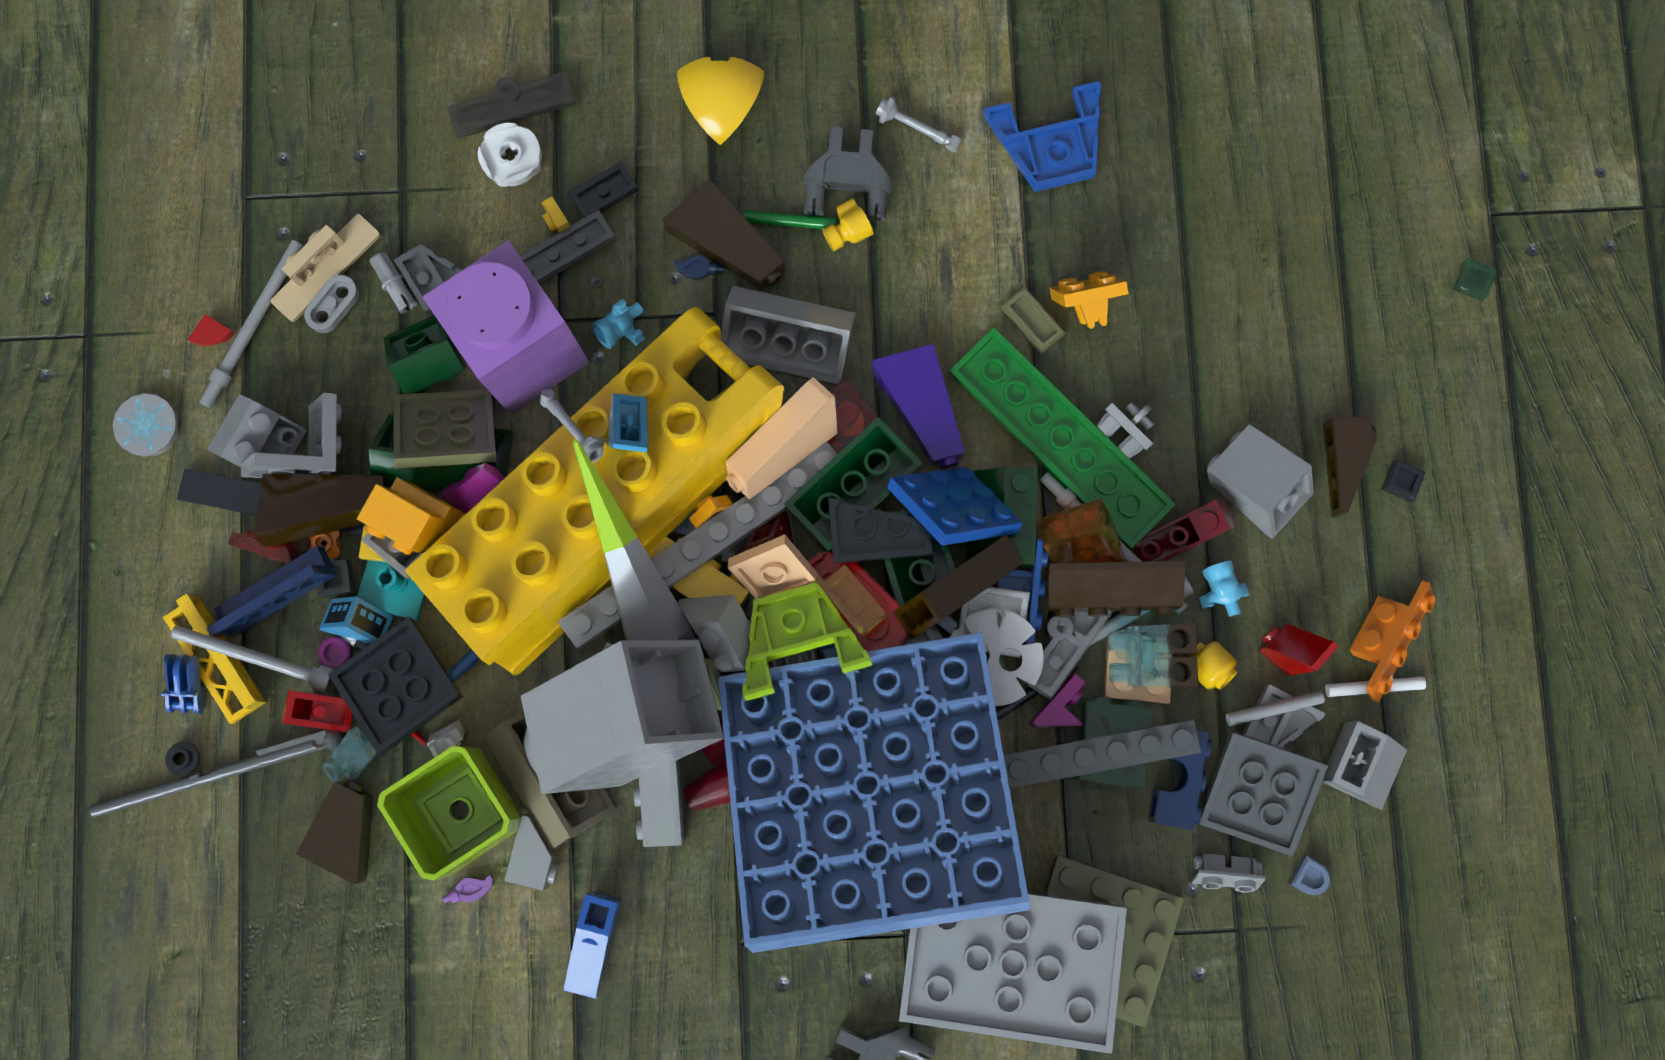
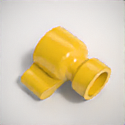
[822,198,874,252]

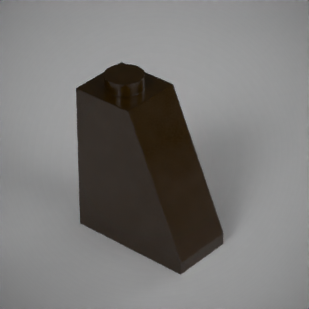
[296,778,373,884]

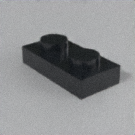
[568,161,639,218]

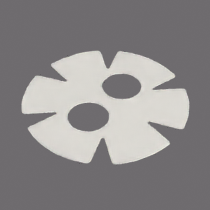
[950,609,1043,706]

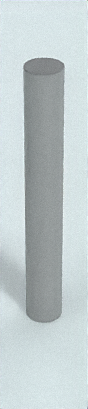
[1226,690,1325,726]

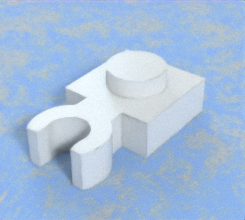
[426,720,465,758]

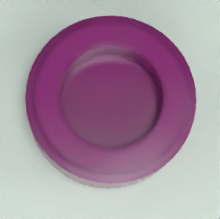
[318,637,353,669]

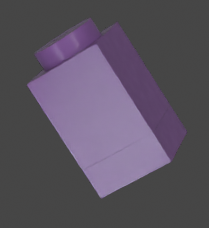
[422,240,590,415]

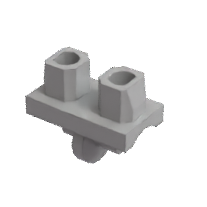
[1097,402,1154,459]

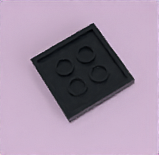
[328,617,463,755]

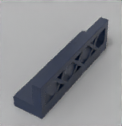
[207,546,337,637]

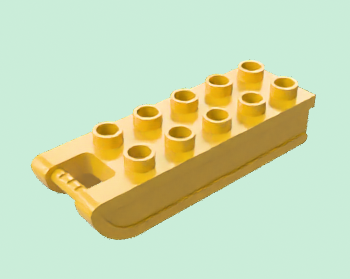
[405,307,784,676]

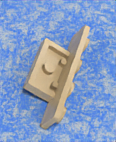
[270,214,381,322]

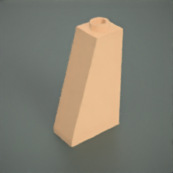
[726,377,838,500]

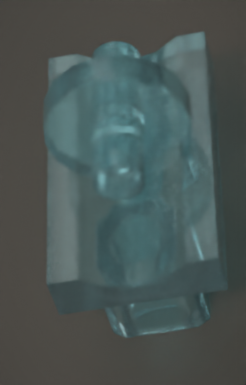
[322,726,378,782]

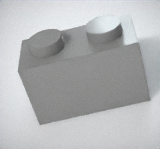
[678,595,750,672]

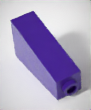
[871,344,965,469]

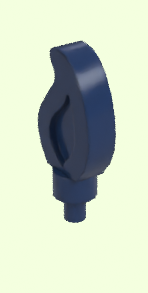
[674,255,725,280]

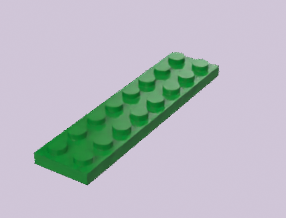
[949,327,1176,550]

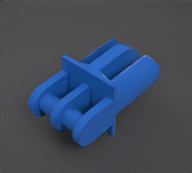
[161,654,206,714]

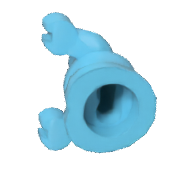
[591,299,645,349]
[1199,561,1249,617]

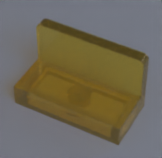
[815,564,888,637]

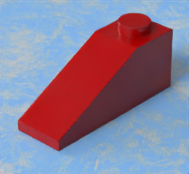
[1258,624,1338,676]

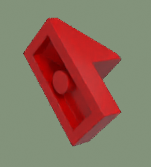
[282,690,353,733]

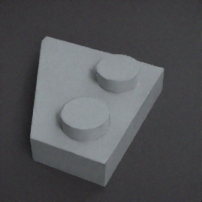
[1242,684,1325,748]

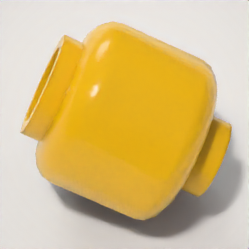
[1188,641,1237,690]

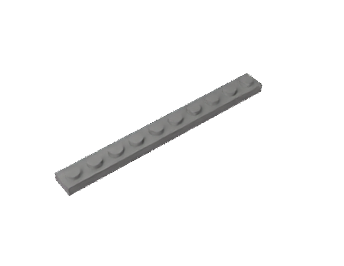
[558,442,837,651]

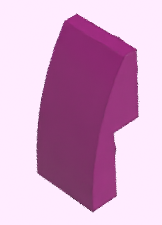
[440,463,505,514]

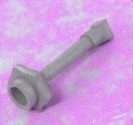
[875,96,962,152]
[540,389,605,463]

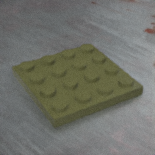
[1044,855,1184,1028]

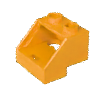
[357,477,463,555]

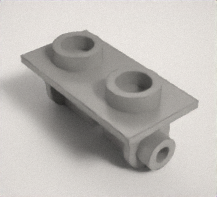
[1192,853,1266,893]

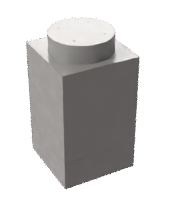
[521,640,724,794]

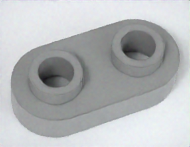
[304,275,359,333]

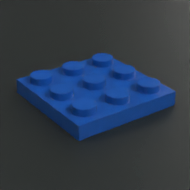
[887,467,1023,546]

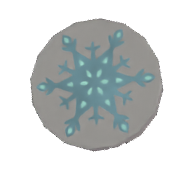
[113,393,180,457]

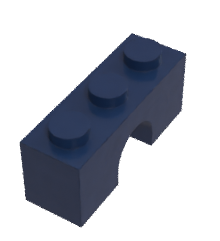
[1148,730,1212,831]

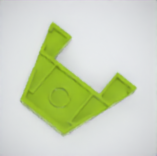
[742,582,872,701]

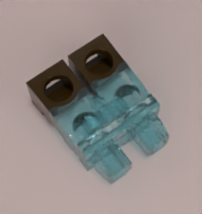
[1108,623,1198,688]

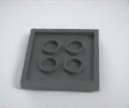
[1199,730,1328,857]

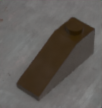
[1323,416,1377,517]

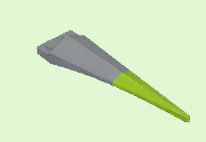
[573,439,696,641]

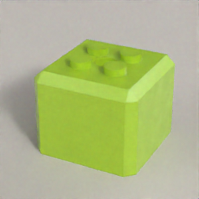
[377,745,522,881]

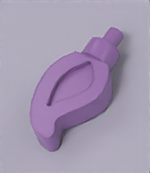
[442,875,494,903]

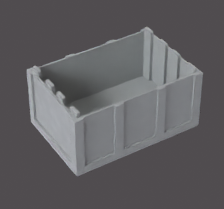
[899,891,1127,1054]

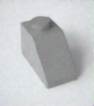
[504,814,559,891]

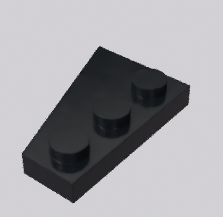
[828,497,933,564]

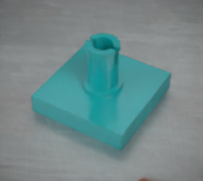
[356,560,427,622]

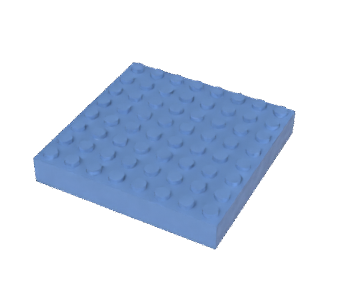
[718,632,1031,953]

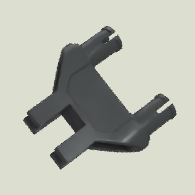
[802,127,893,222]
[826,1025,936,1060]

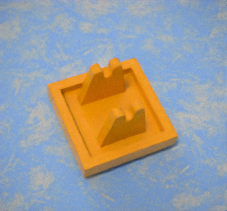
[1049,271,1128,329]

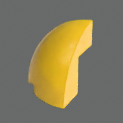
[677,57,764,145]

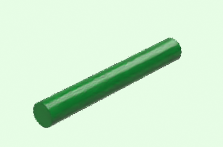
[743,210,837,229]

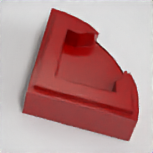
[187,314,235,347]

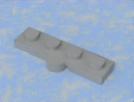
[1024,611,1114,700]

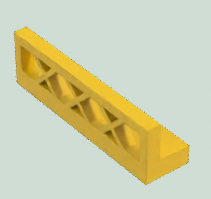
[163,593,266,724]

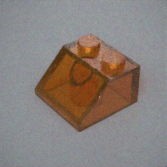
[1040,498,1127,564]

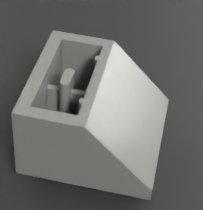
[207,394,307,467]
[1322,721,1407,810]

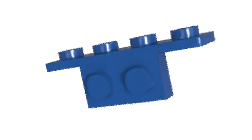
[997,538,1049,645]

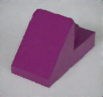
[1029,674,1086,727]

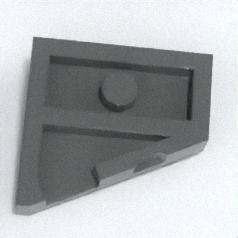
[394,244,462,315]

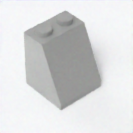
[1207,424,1314,539]

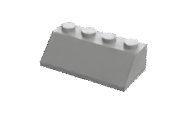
[721,286,856,385]
[634,759,685,847]

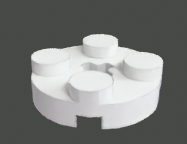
[478,123,542,187]

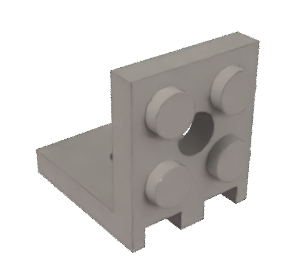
[241,393,342,478]

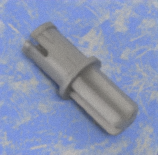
[370,252,418,313]

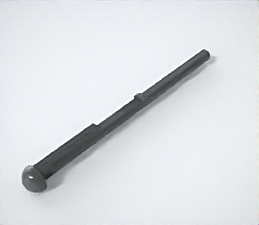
[89,729,344,817]

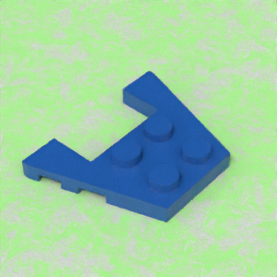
[983,81,1101,192]

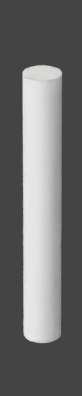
[1325,676,1426,697]

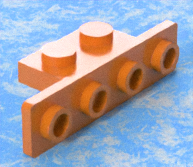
[1350,580,1436,703]

